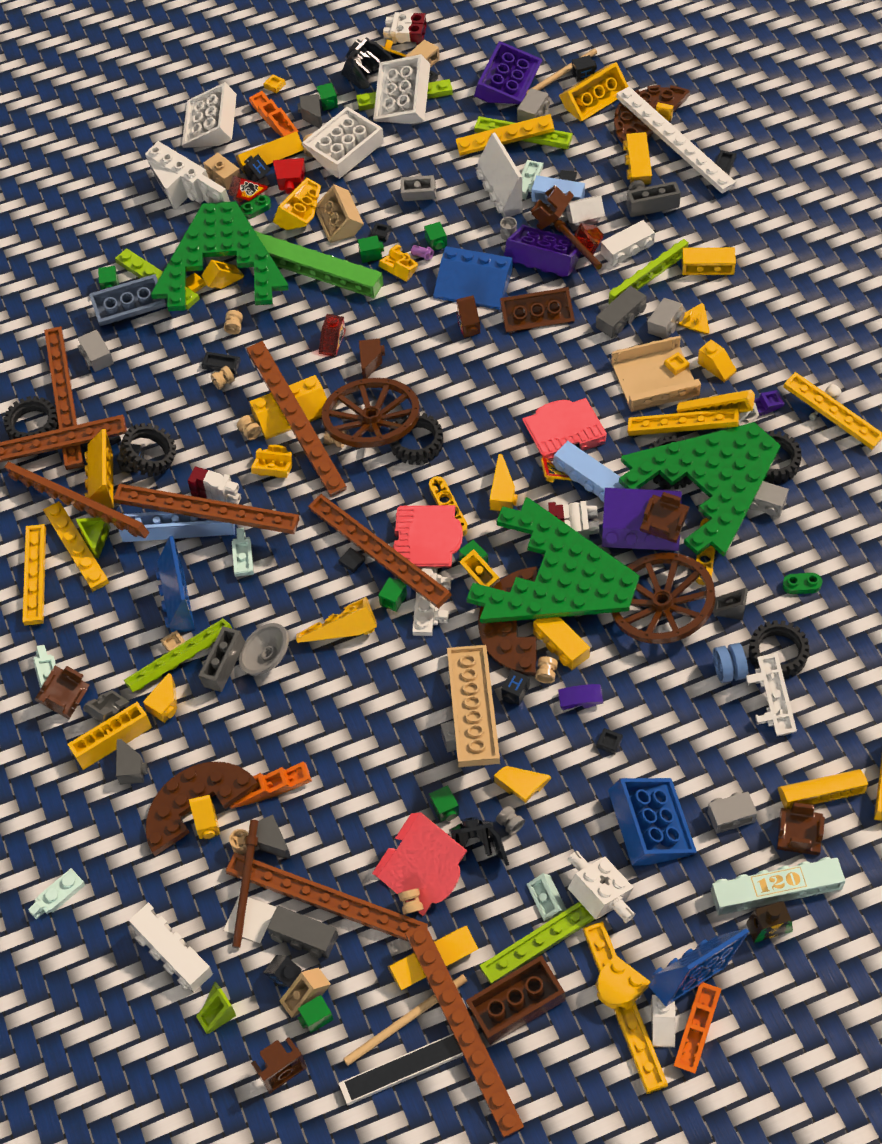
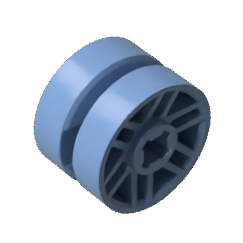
[713,643,748,683]

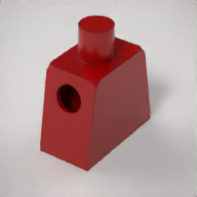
[273,158,306,195]

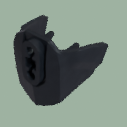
[341,37,395,89]
[449,817,509,866]

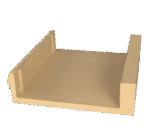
[611,336,701,412]

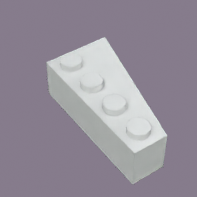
[129,902,213,992]

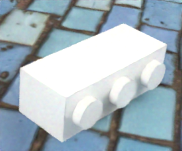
[601,220,655,266]

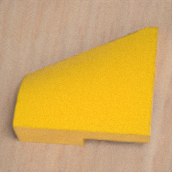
[378,244,418,282]
[494,766,551,803]

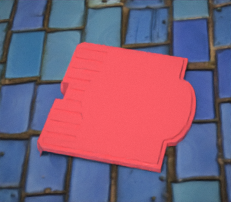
[522,398,607,462]
[393,505,463,567]
[372,812,467,916]

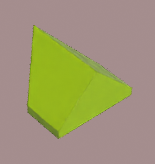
[76,517,111,559]
[196,982,236,1034]

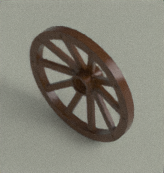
[322,378,420,448]
[611,553,716,644]

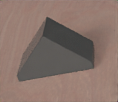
[713,588,748,620]

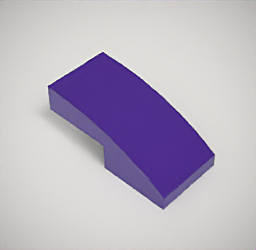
[754,390,785,417]
[558,684,604,710]

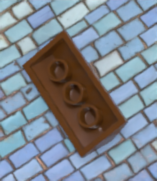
[500,287,575,333]

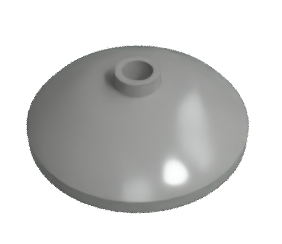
[239,623,289,676]

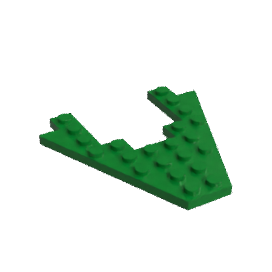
[151,201,289,311]

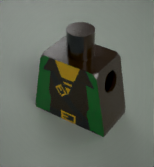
[746,901,793,943]

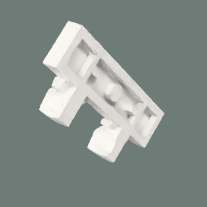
[413,567,451,636]
[746,653,797,737]

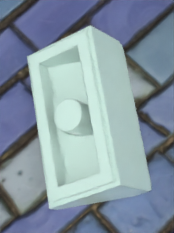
[527,873,567,921]

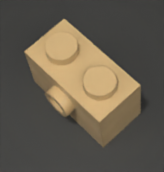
[203,153,241,190]

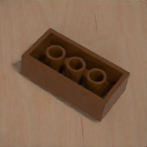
[466,955,566,1045]

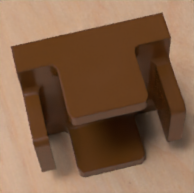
[531,185,574,230]
[640,492,689,543]
[34,665,89,719]
[777,802,825,856]
[251,1037,307,1094]

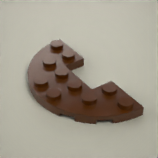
[614,85,690,144]
[478,567,538,676]
[146,762,260,856]

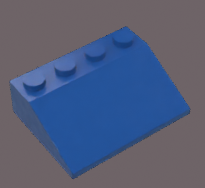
[433,246,513,310]
[155,536,195,633]
[608,778,697,866]
[649,928,750,1006]

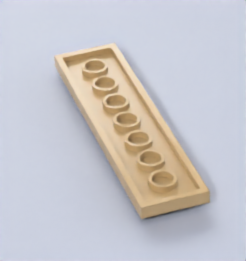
[447,645,500,767]

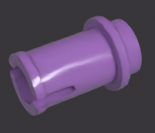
[411,245,434,260]

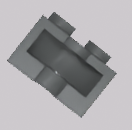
[83,690,130,723]

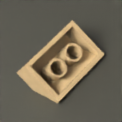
[315,184,364,243]

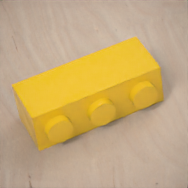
[623,132,652,185]
[682,247,736,275]
[533,617,590,670]

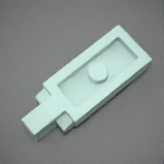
[521,160,543,200]
[232,527,254,577]
[33,645,56,689]
[28,868,85,919]

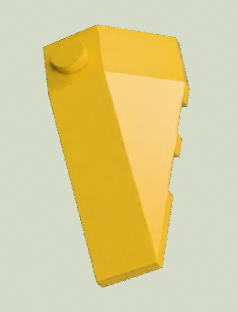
[273,178,321,230]
[296,597,377,643]

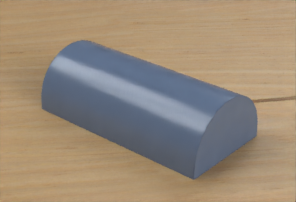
[89,274,166,326]

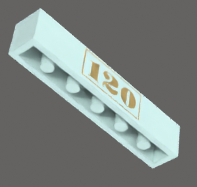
[711,857,845,915]

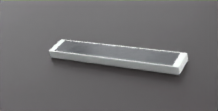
[339,1034,463,1106]

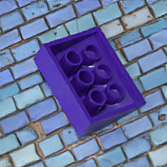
[474,41,543,104]
[504,225,582,277]
[602,487,682,551]

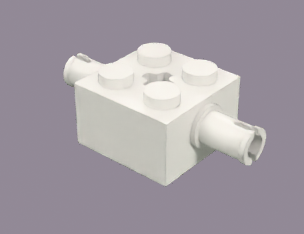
[568,851,635,923]

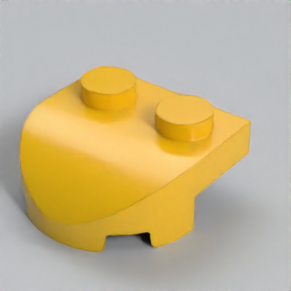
[251,445,292,478]
[595,955,650,1009]

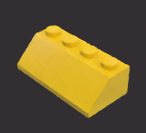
[559,62,628,121]
[249,375,327,440]
[85,429,114,508]

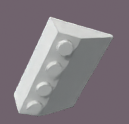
[373,54,430,124]
[182,82,237,148]
[302,107,384,179]
[476,132,523,218]

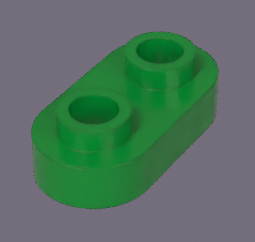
[240,195,271,219]
[782,573,822,594]

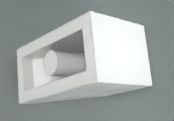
[651,995,676,1048]

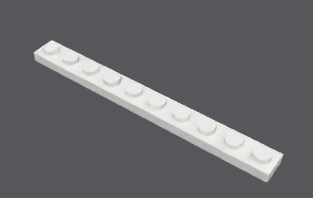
[616,87,736,194]

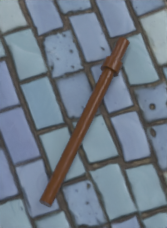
[553,219,602,270]
[232,820,259,948]

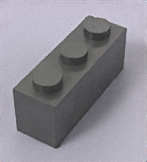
[626,181,681,217]
[596,286,647,338]
[198,626,246,692]
[267,906,338,959]

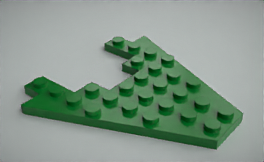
[619,422,781,557]
[467,497,640,623]

